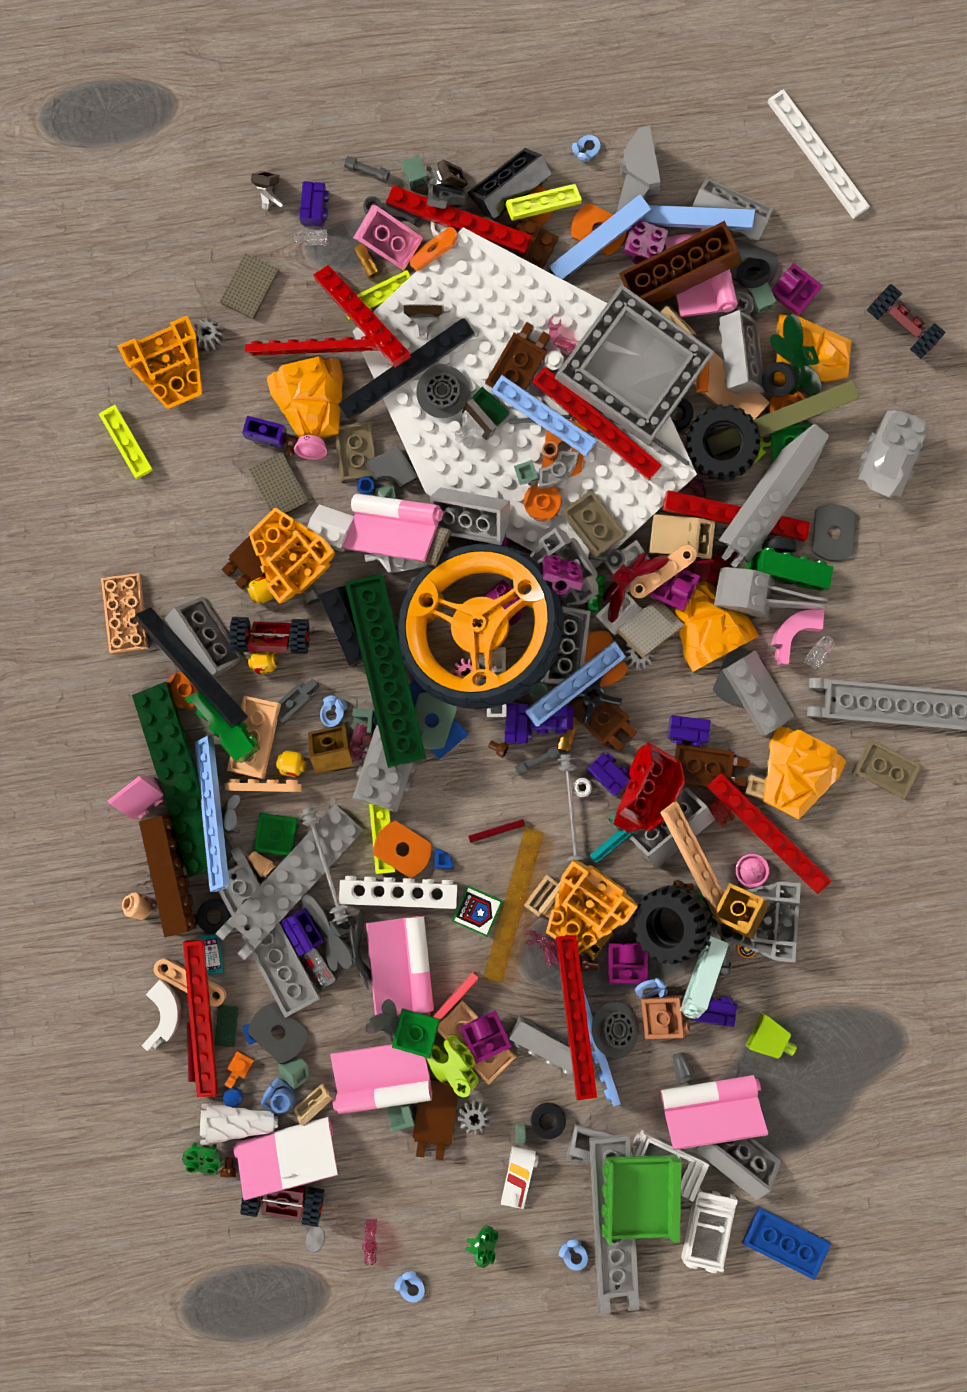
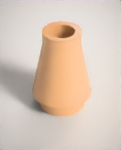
[248,851,277,879]

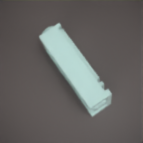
[680,936,729,1018]

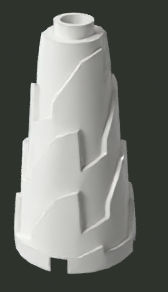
[200,1103,278,1145]

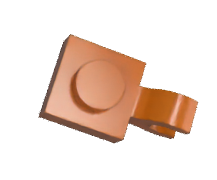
[225,1051,255,1088]

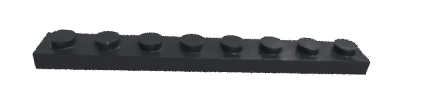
[338,318,475,421]

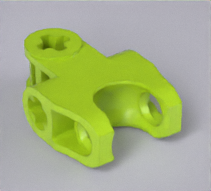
[426,1034,479,1097]

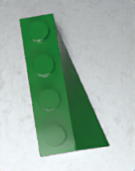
[185,692,260,763]

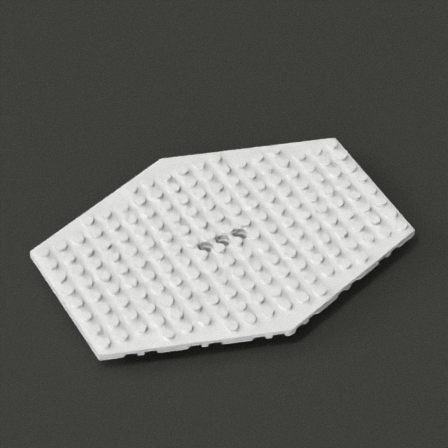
[353,228,697,569]

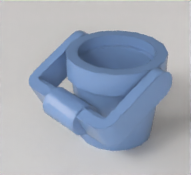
[260,1078,296,1114]

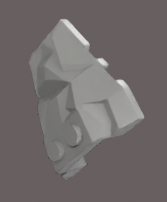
[524,527,599,615]
[717,882,801,963]

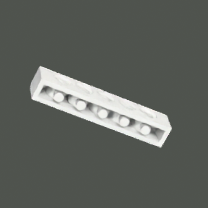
[339,876,457,909]

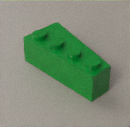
[745,548,834,591]

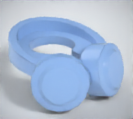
[572,135,600,162]
[320,695,348,727]
[635,978,668,998]
[559,1239,588,1271]
[394,1271,425,1302]

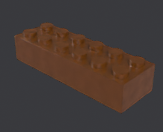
[619,221,742,307]
[139,815,198,938]

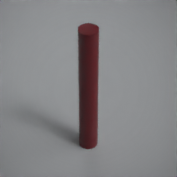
[468,819,525,843]
[187,1021,195,1082]

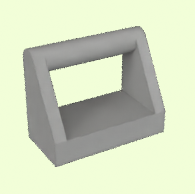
[566,1124,613,1166]

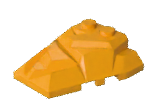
[773,314,852,386]
[118,315,203,410]
[267,356,344,439]
[249,508,335,604]
[674,580,759,672]
[763,726,846,820]
[546,859,638,954]

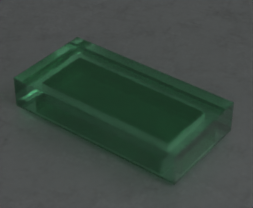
[214,1005,239,1047]

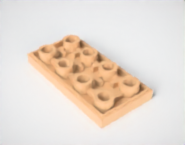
[101,573,149,654]

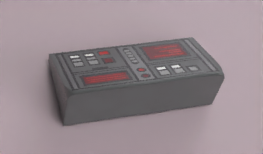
[301,947,338,989]

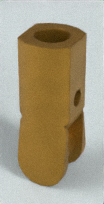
[355,244,380,280]
[557,717,578,752]
[582,932,614,961]

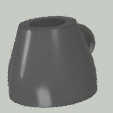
[588,549,625,569]

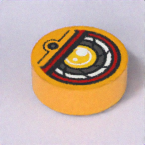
[736,944,756,958]

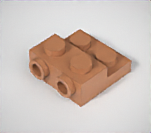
[641,995,690,1039]

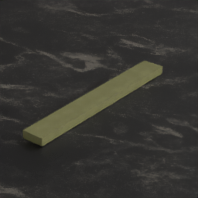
[706,380,859,457]

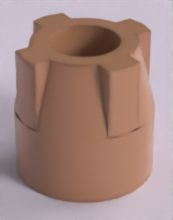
[542,441,558,459]

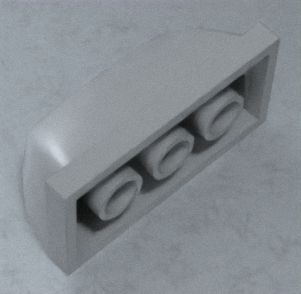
[541,606,591,685]

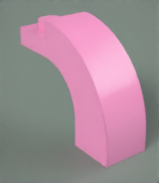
[771,609,824,666]

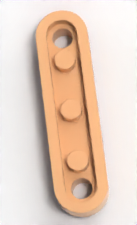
[630,545,697,598]
[224,779,302,792]
[154,958,226,1006]

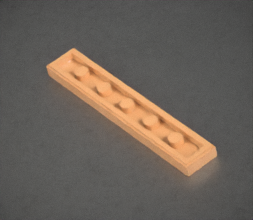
[660,802,724,914]

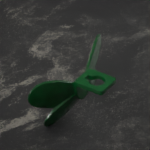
[770,314,821,396]

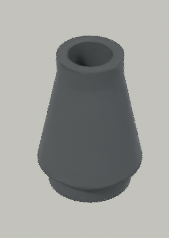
[672,1052,695,1083]

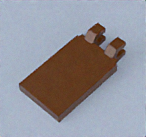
[485,322,551,391]
[221,536,266,590]
[564,692,637,752]
[674,744,749,787]
[413,1078,460,1160]

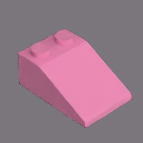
[353,205,423,271]
[108,776,165,820]

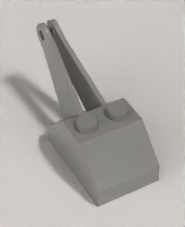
[616,125,661,237]
[714,567,828,618]

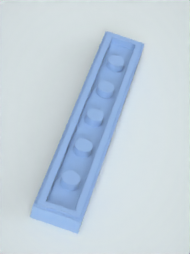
[549,195,651,280]
[641,205,755,231]
[491,375,597,457]
[525,642,626,726]

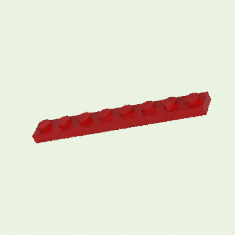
[386,185,532,255]
[313,265,411,367]
[245,336,379,356]
[532,367,662,481]
[663,490,810,541]
[707,772,832,895]
[556,935,597,1100]
[183,939,218,1097]

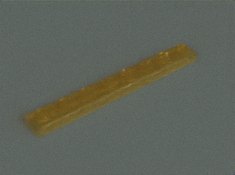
[483,827,544,983]

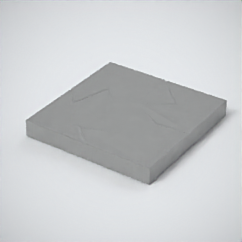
[555,284,715,446]

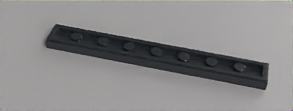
[134,607,248,728]

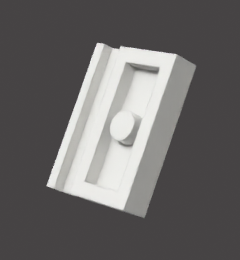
[595,592,642,636]

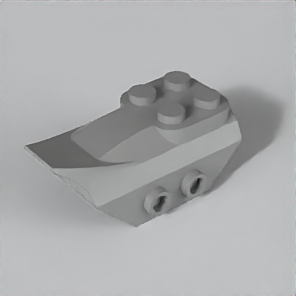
[858,410,929,498]
[352,725,417,812]

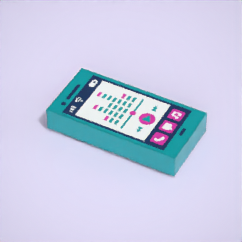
[199,934,224,975]

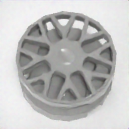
[726,291,754,316]

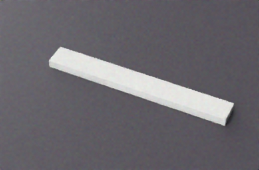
[767,89,870,219]

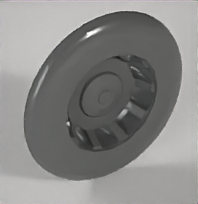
[416,365,469,418]
[592,1002,638,1058]

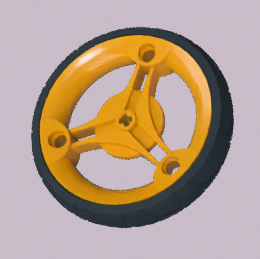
[397,543,564,709]

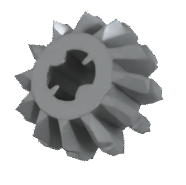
[194,317,224,351]
[623,643,656,671]
[458,1100,491,1135]

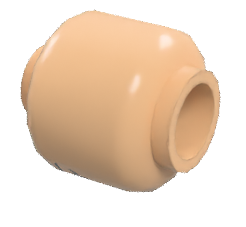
[122,892,153,920]

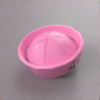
[294,435,327,460]
[736,854,769,888]

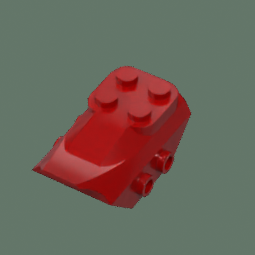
[613,742,685,833]

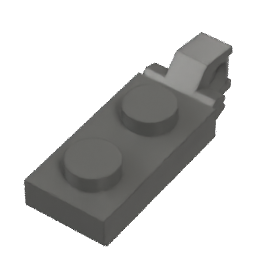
[277,679,320,725]

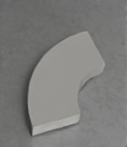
[538,451,579,489]

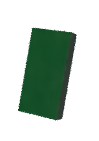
[470,387,510,427]

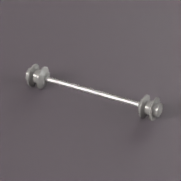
[557,754,586,863]
[300,807,351,924]

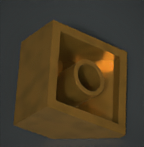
[308,724,353,774]
[712,883,770,940]

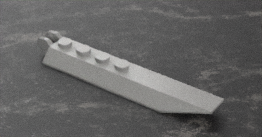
[719,424,829,568]

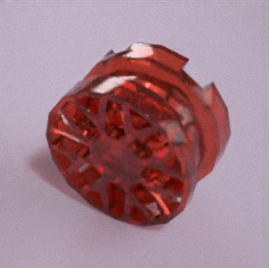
[707,798,735,828]

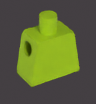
[745,1013,797,1059]

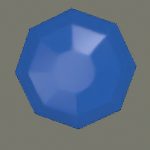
[357,477,375,495]
[223,1087,243,1108]

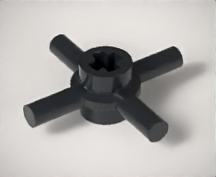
[577,676,622,725]

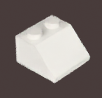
[307,505,354,552]

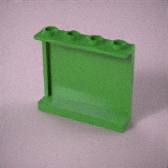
[602,1155,682,1245]

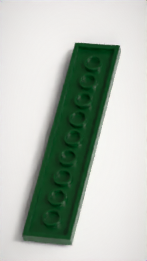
[345,574,426,768]
[132,682,208,877]

